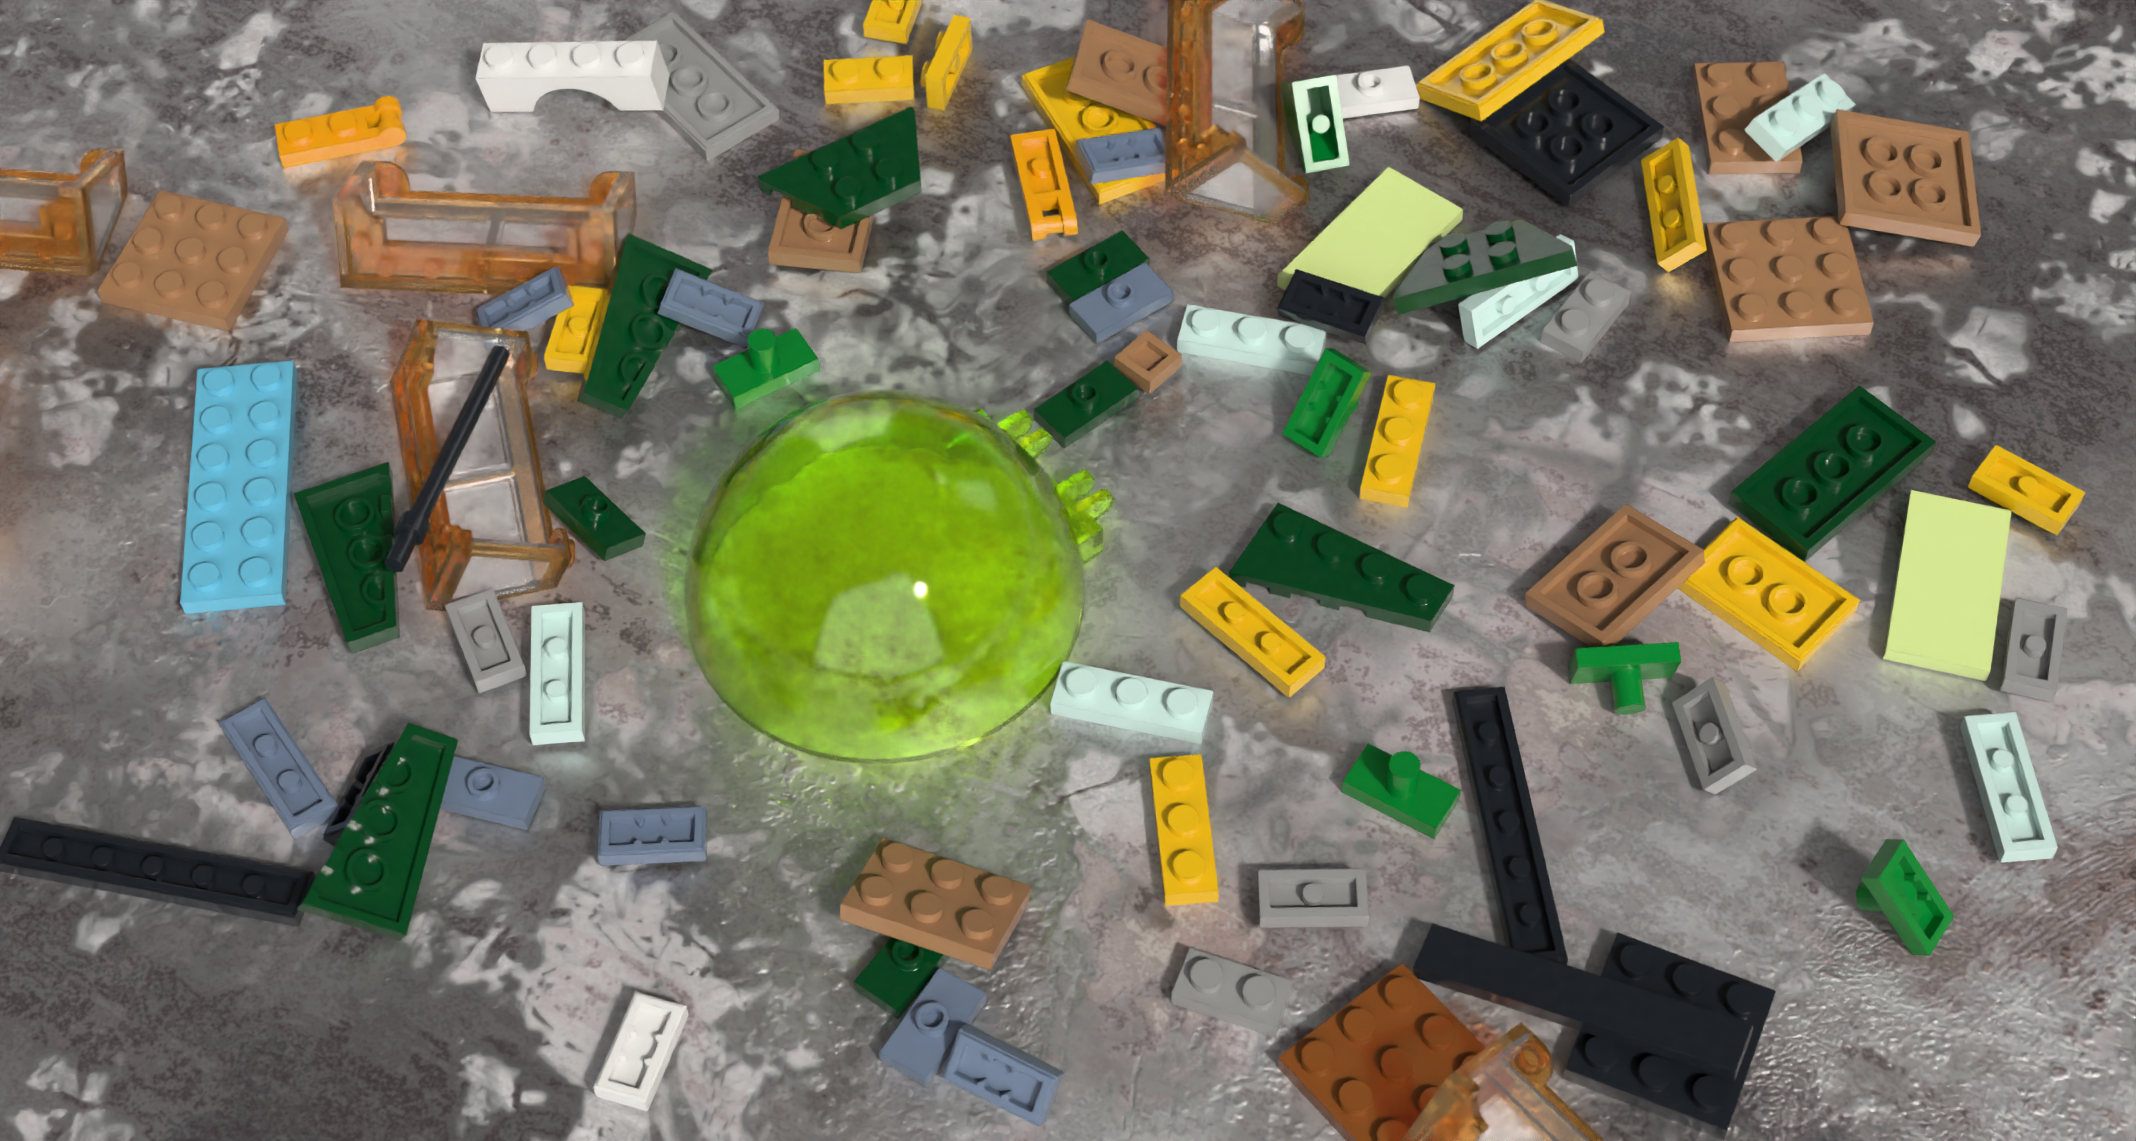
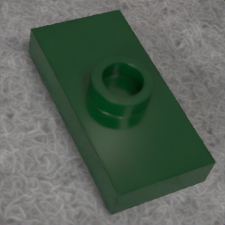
[1046,230,1150,306]
[1034,360,1138,448]
[543,476,646,561]
[854,937,950,1019]

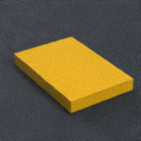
[1677,517,1860,671]

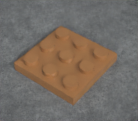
[1830,109,1981,247]
[97,190,289,332]
[1704,216,1874,343]

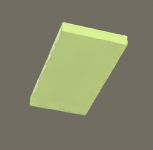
[1277,167,1463,299]
[1883,490,2011,681]

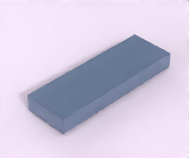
[219,697,338,840]

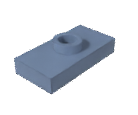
[1074,128,1177,184]
[1069,262,1173,344]
[475,266,574,349]
[658,269,764,348]
[440,756,546,830]
[598,806,708,866]
[879,967,986,1087]
[941,1024,1064,1127]

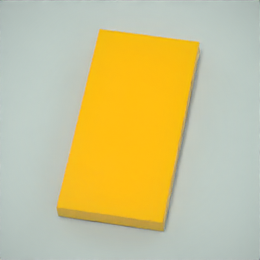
[1415,0,1605,121]
[1021,56,1181,205]

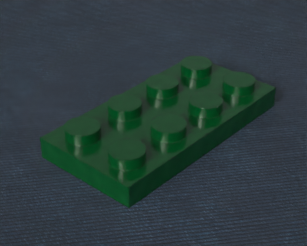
[1728,385,1936,562]

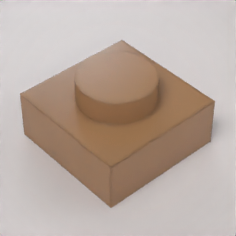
[1114,330,1182,394]

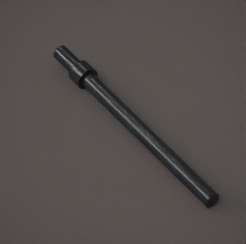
[384,346,510,572]

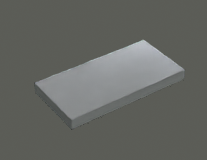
[622,11,780,162]

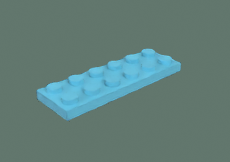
[180,360,298,614]

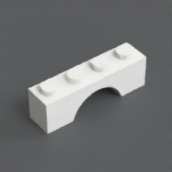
[475,40,670,112]

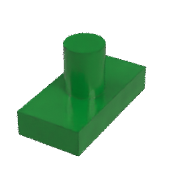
[712,328,820,410]
[1282,348,1372,458]
[1567,642,1681,715]
[1341,743,1461,839]
[1856,839,1954,956]

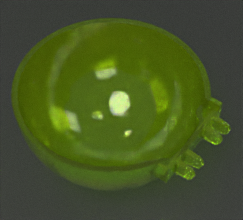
[684,389,1115,764]

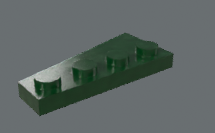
[577,233,713,418]
[294,461,400,654]
[1229,503,1455,633]
[297,723,458,940]

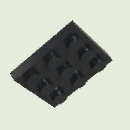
[1469,58,1664,208]
[1562,932,1776,1140]

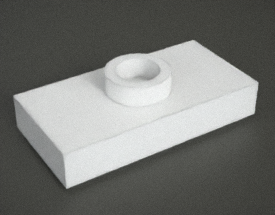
[1336,65,1420,119]
[593,992,689,1111]

